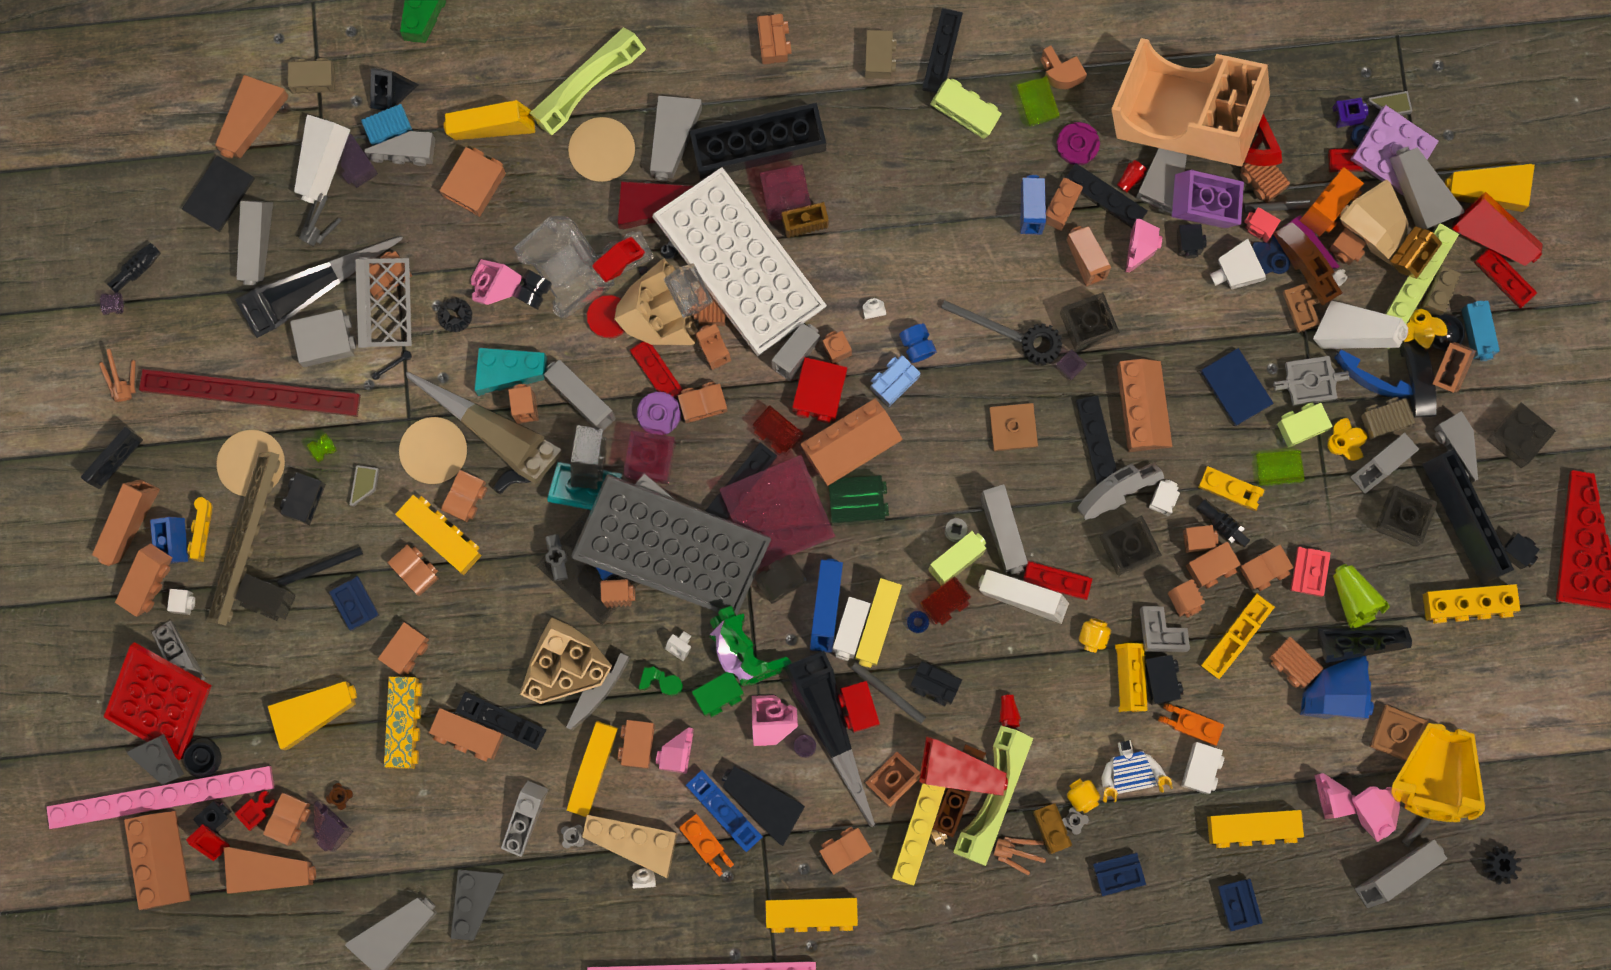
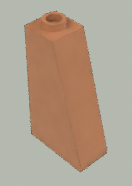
[215,75,289,159]
[92,480,160,566]
[224,847,316,894]

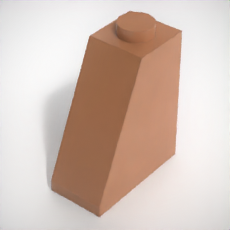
[1066,226,1111,287]

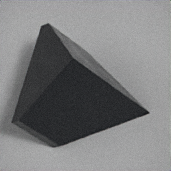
[370,68,419,111]

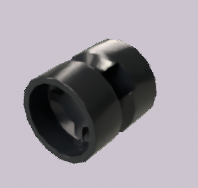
[513,269,553,310]

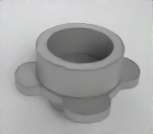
[1062,807,1089,835]
[561,825,584,849]

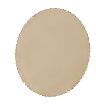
[568,117,635,182]
[399,417,467,484]
[217,430,285,496]

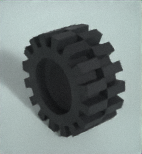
[1022,323,1062,366]

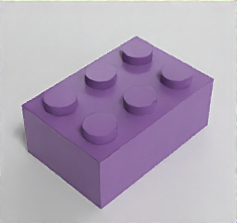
[1172,170,1244,228]

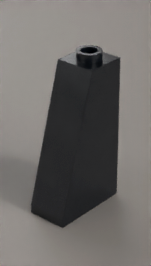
[722,766,805,846]

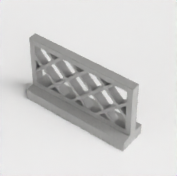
[355,258,412,348]

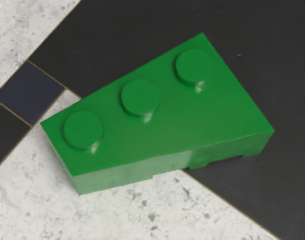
[400,0,446,43]

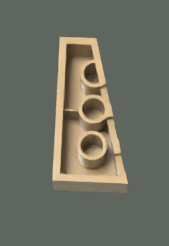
[582,815,678,878]

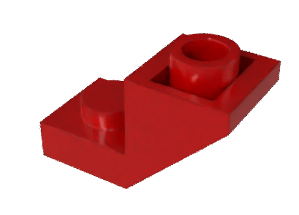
[592,236,645,282]

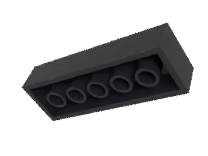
[690,102,826,179]

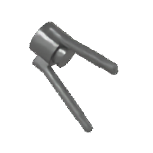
[299,195,341,247]

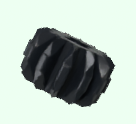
[1482,846,1522,885]

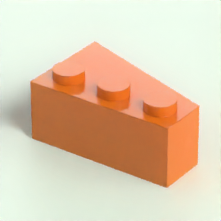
[1299,167,1364,237]

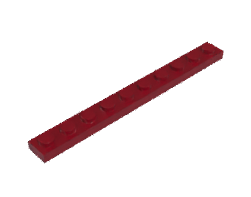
[139,369,361,417]

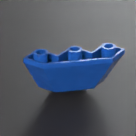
[1300,656,1374,720]

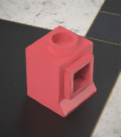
[1244,207,1281,243]

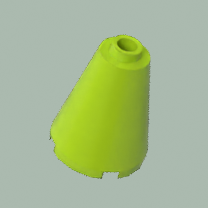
[1333,564,1390,628]

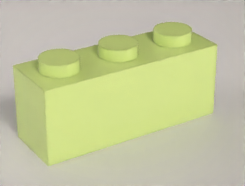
[930,78,1002,139]

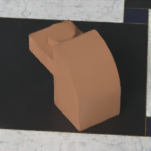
[1041,46,1087,89]
[695,324,731,370]

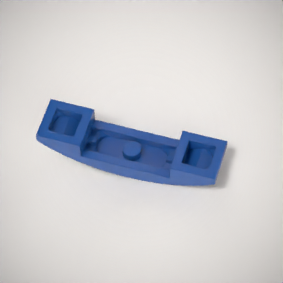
[1335,350,1413,399]
[686,770,763,852]

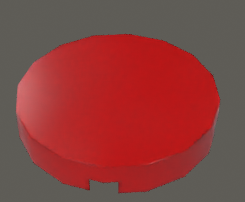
[587,295,625,339]

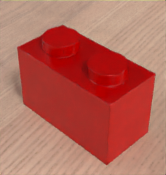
[838,681,880,733]

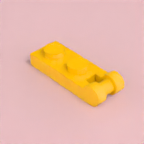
[1198,466,1265,511]
[188,497,213,562]

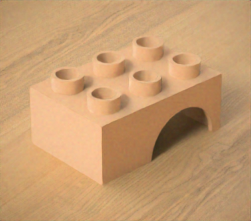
[1112,38,1270,167]

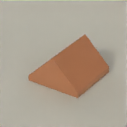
[865,752,920,808]

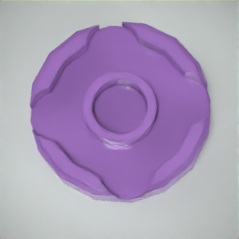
[637,392,681,436]

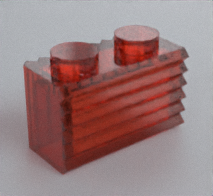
[753,405,803,456]
[919,576,971,626]

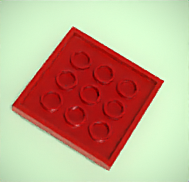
[104,642,212,760]

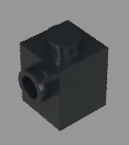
[1177,224,1207,259]
[1503,533,1540,570]
[193,801,233,833]

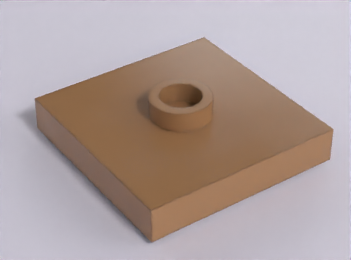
[989,403,1038,452]
[1369,705,1428,761]

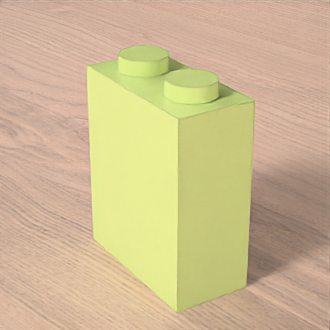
[928,531,986,587]

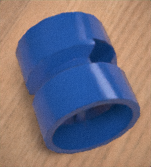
[899,323,937,363]

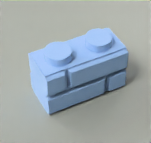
[870,356,921,407]

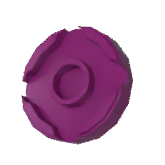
[1056,122,1100,165]

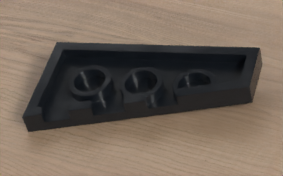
[1317,627,1412,663]

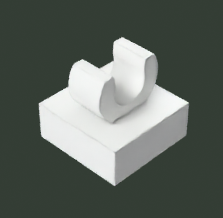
[665,631,691,661]

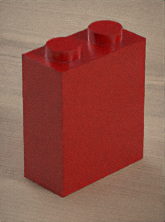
[792,357,848,423]

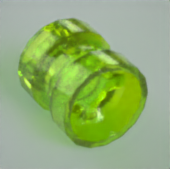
[307,433,337,463]

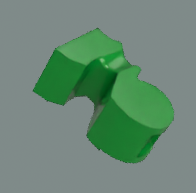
[639,666,683,696]

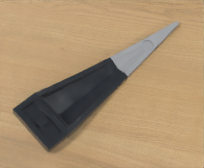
[235,236,403,338]
[784,650,875,827]

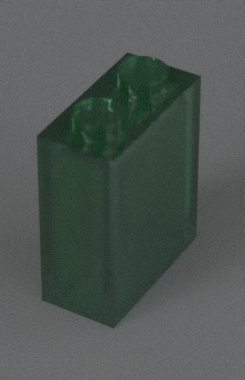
[829,475,889,526]

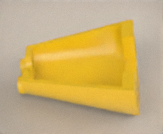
[1392,723,1485,822]

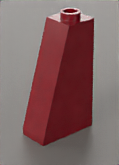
[618,182,694,230]

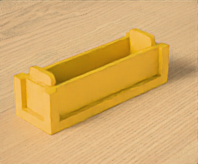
[1115,643,1148,712]

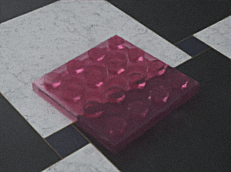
[719,455,835,569]

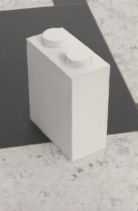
[833,597,871,661]

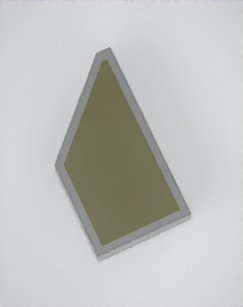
[1367,91,1412,115]
[350,465,379,507]

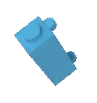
[1461,301,1500,361]

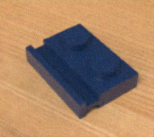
[329,576,380,631]
[1093,853,1146,896]
[1217,878,1263,931]

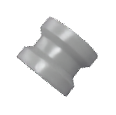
[945,518,967,542]

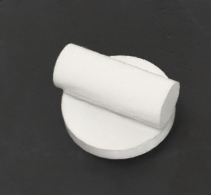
[863,298,886,319]
[632,868,656,889]

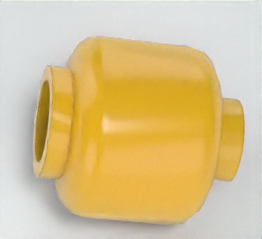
[1079,618,1111,653]
[1067,779,1100,814]

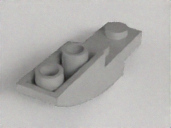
[1077,462,1164,520]

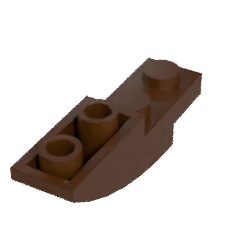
[1273,222,1342,305]
[932,744,986,837]

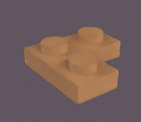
[1283,283,1320,333]

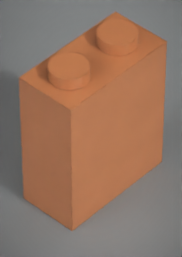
[440,147,506,217]
[1433,342,1476,393]

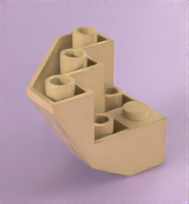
[1340,179,1409,266]
[614,258,697,345]
[520,617,612,704]

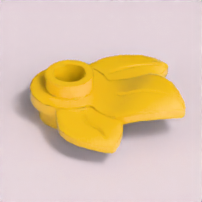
[1403,309,1447,349]
[1327,418,1368,461]

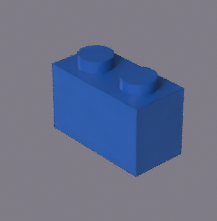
[150,517,188,564]

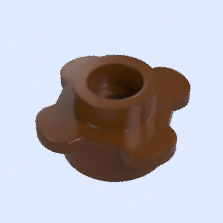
[326,783,353,810]

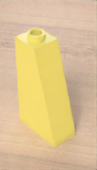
[855,578,902,668]

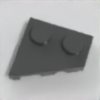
[127,734,184,785]

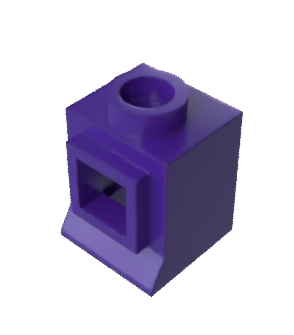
[1332,98,1368,128]

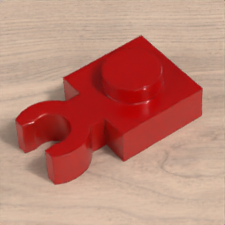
[235,791,277,831]

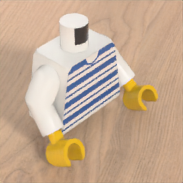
[1101,740,1173,803]

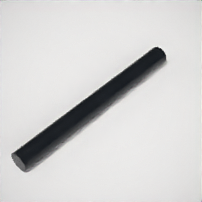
[277,546,363,588]

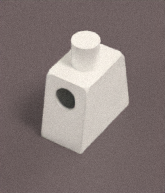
[1210,239,1266,289]

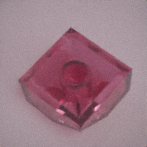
[760,164,811,221]
[623,430,676,485]

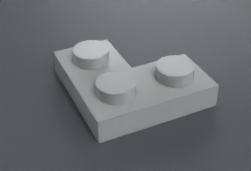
[1140,606,1190,652]

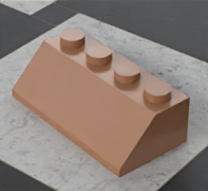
[1117,359,1172,452]
[801,398,903,486]
[124,811,191,910]

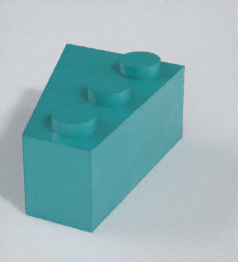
[475,348,548,396]

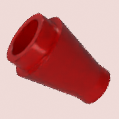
[1117,160,1147,193]
[999,695,1021,729]

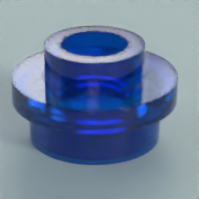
[907,611,929,633]

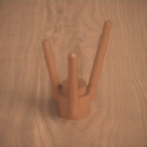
[99,349,136,402]
[994,836,1046,875]

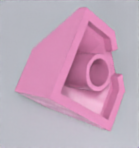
[1125,219,1162,273]
[471,259,523,305]
[752,695,798,746]
[656,727,694,774]
[1314,773,1356,819]
[1352,787,1401,842]

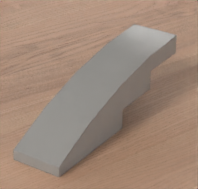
[566,653,630,731]

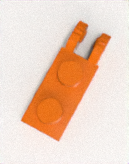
[1158,703,1224,746]
[679,814,734,877]

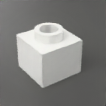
[167,589,195,615]

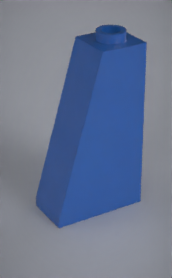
[810,559,843,653]

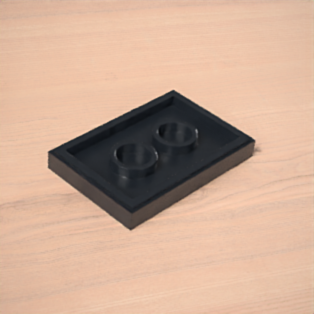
[182,155,255,232]
[81,427,143,489]

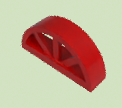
[1244,113,1282,166]

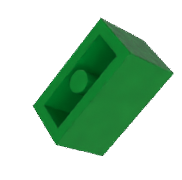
[692,672,744,718]

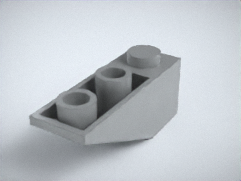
[365,131,435,166]
[1434,411,1478,483]
[152,620,205,680]
[501,781,549,857]

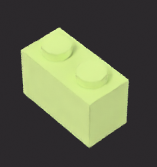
[1277,402,1333,448]

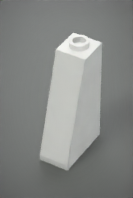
[294,115,350,204]
[1313,300,1408,349]
[978,570,1069,624]

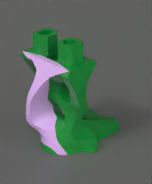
[709,606,791,686]

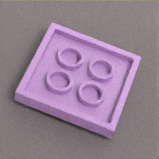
[1350,105,1439,196]

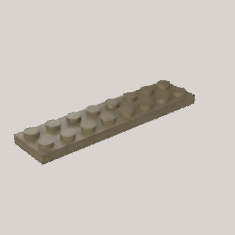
[206,452,280,626]

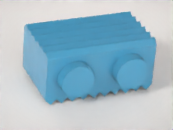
[361,104,413,146]

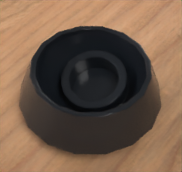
[1432,314,1465,351]
[182,739,222,778]

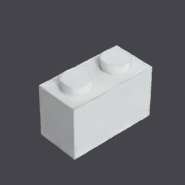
[1181,742,1224,794]

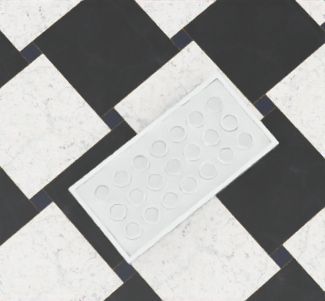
[652,167,827,356]

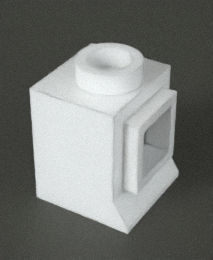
[1149,480,1180,516]

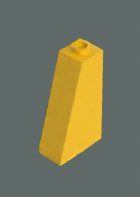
[444,100,535,140]
[1444,164,1535,212]
[268,681,357,750]

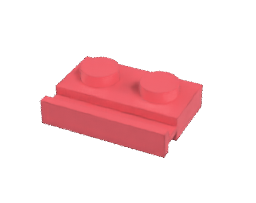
[1290,547,1331,597]

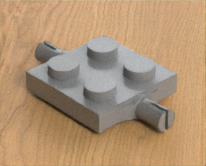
[1273,356,1349,406]

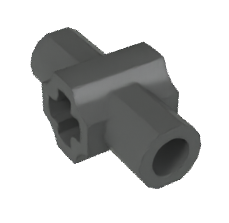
[545,534,568,581]

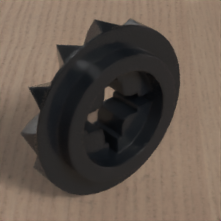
[437,297,472,332]

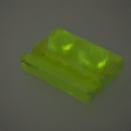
[1016,76,1060,127]
[1256,450,1305,487]

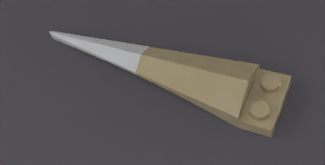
[406,372,562,484]

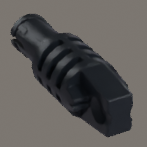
[107,243,161,294]
[1196,498,1250,547]

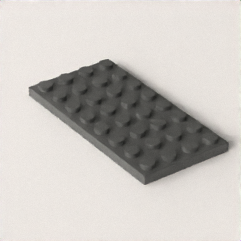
[571,474,771,615]

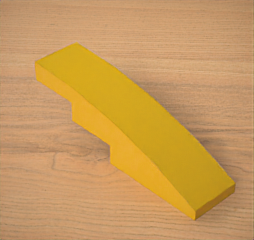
[1201,593,1275,679]
[567,721,618,817]

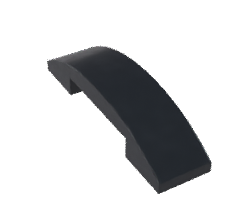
[1399,339,1437,418]
[455,692,546,750]

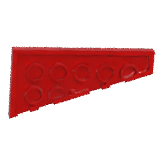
[1556,470,1611,610]

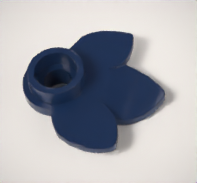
[1252,236,1290,274]

